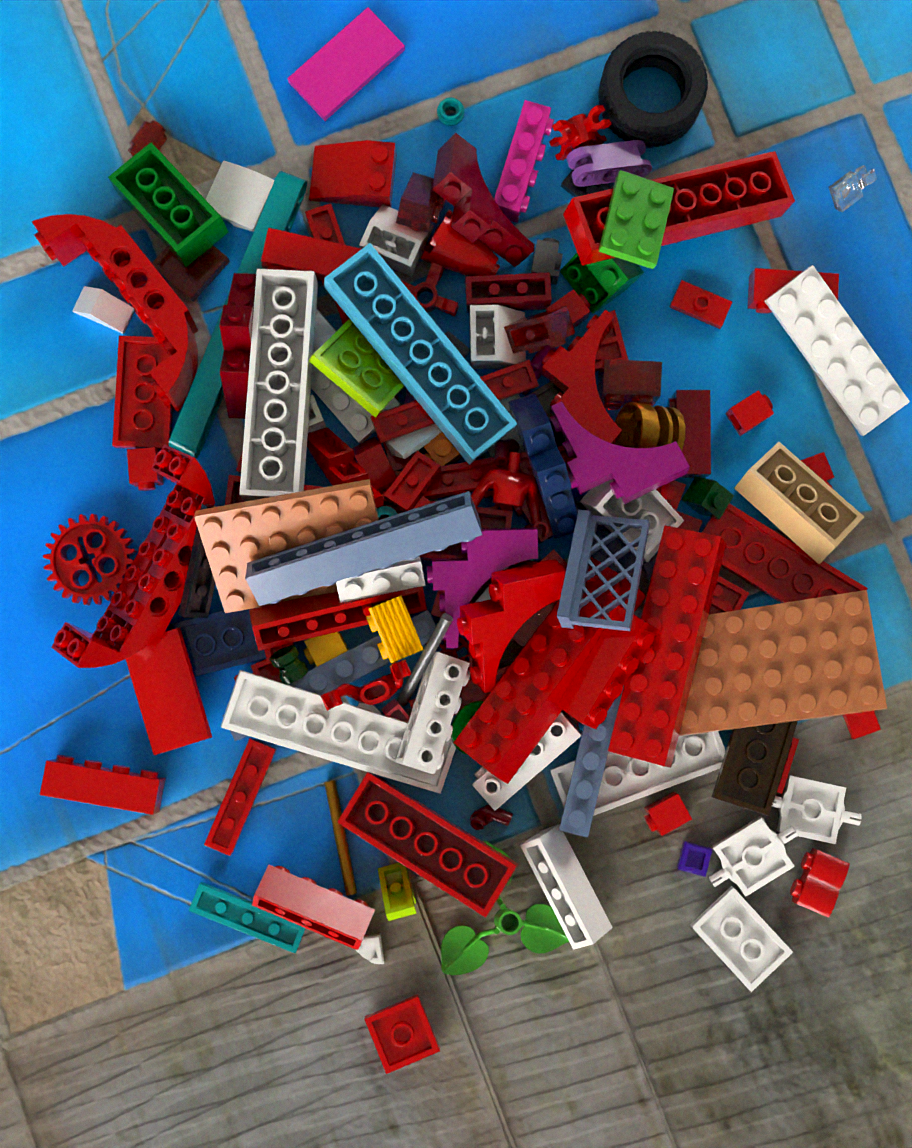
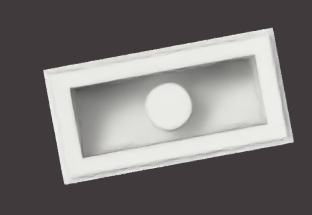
[385,424,442,459]

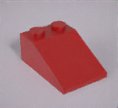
[309,140,397,208]

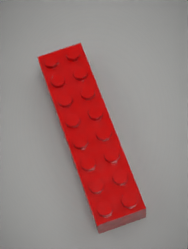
[563,151,795,266]
[608,525,726,768]
[453,557,646,784]

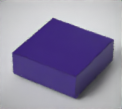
[677,840,713,877]

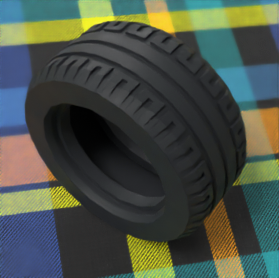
[598,31,708,148]

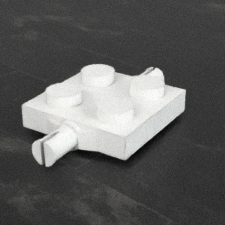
[772,775,862,844]
[709,816,798,897]

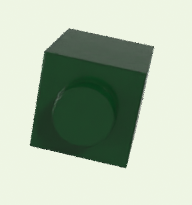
[681,476,734,520]

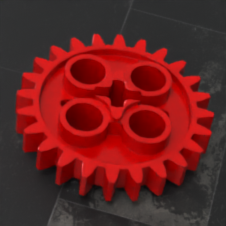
[43,513,137,606]

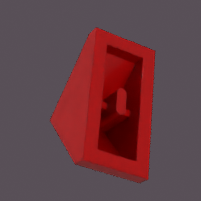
[351,437,397,492]

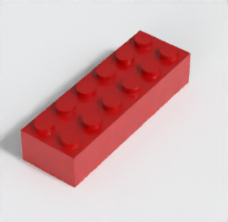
[337,772,519,918]

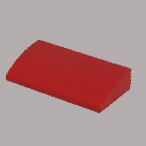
[126,628,212,755]

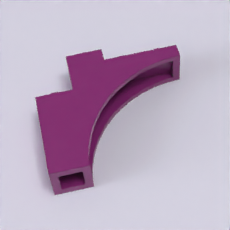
[549,401,690,504]
[427,527,538,648]

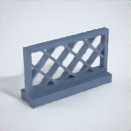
[557,510,650,631]

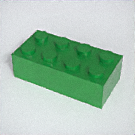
[108,142,229,267]

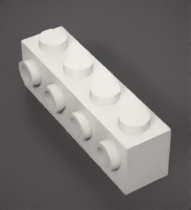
[396,652,470,775]
[472,710,582,811]
[520,824,613,950]

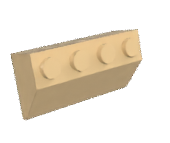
[734,442,864,564]

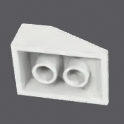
[580,479,684,562]

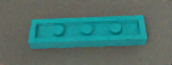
[189,882,306,954]

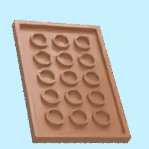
[194,479,379,613]

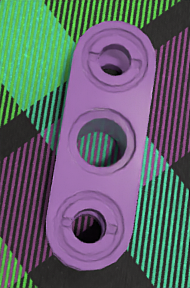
[567,140,652,186]

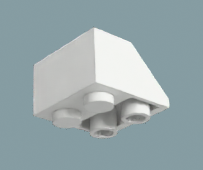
[359,204,434,277]
[469,305,526,369]

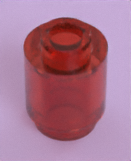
[128,120,168,156]

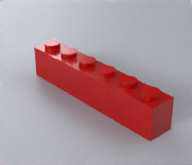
[249,586,427,651]

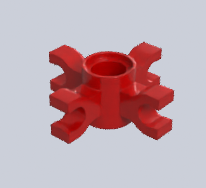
[549,105,612,160]
[401,262,459,317]

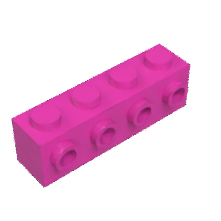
[494,100,554,223]

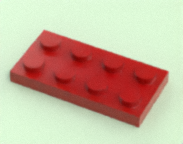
[112,336,173,450]

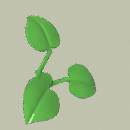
[441,841,569,975]

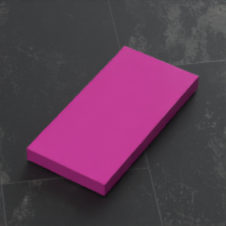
[287,7,405,121]

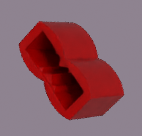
[790,848,850,918]

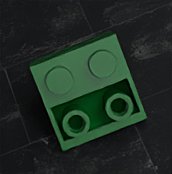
[560,253,644,314]

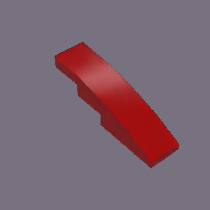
[307,427,383,508]

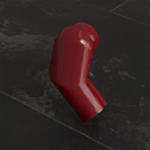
[494,438,520,467]
[470,804,513,830]

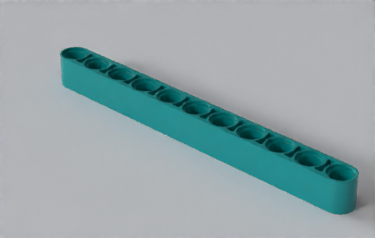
[169,171,307,459]

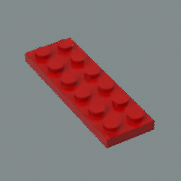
[701,503,868,603]

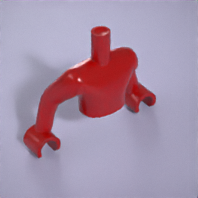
[471,452,549,537]
[321,659,412,711]

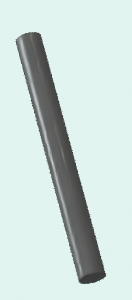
[397,613,453,706]

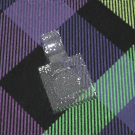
[829,165,877,212]

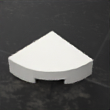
[355,933,385,964]

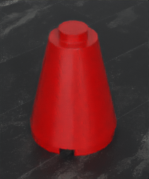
[420,210,500,276]

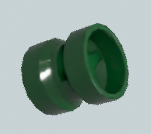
[269,645,308,684]

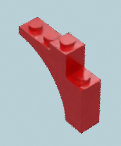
[542,309,622,444]
[457,559,566,693]

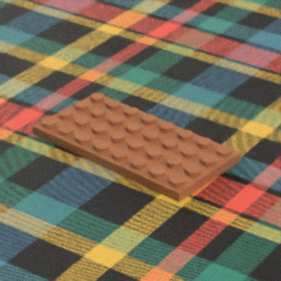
[679,590,887,736]

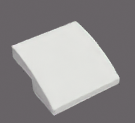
[206,161,275,232]

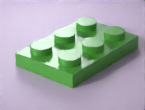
[598,170,674,269]

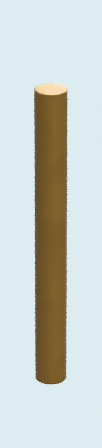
[324,780,357,896]

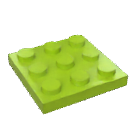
[309,319,404,418]

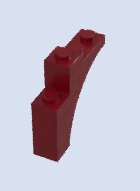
[432,133,534,267]
[219,273,256,419]

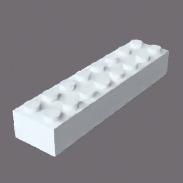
[239,269,318,502]

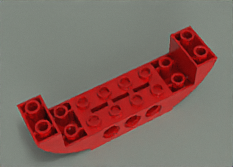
[32,214,198,412]
[51,444,215,668]

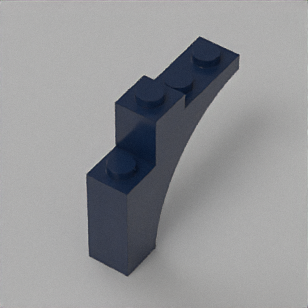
[508,393,578,539]

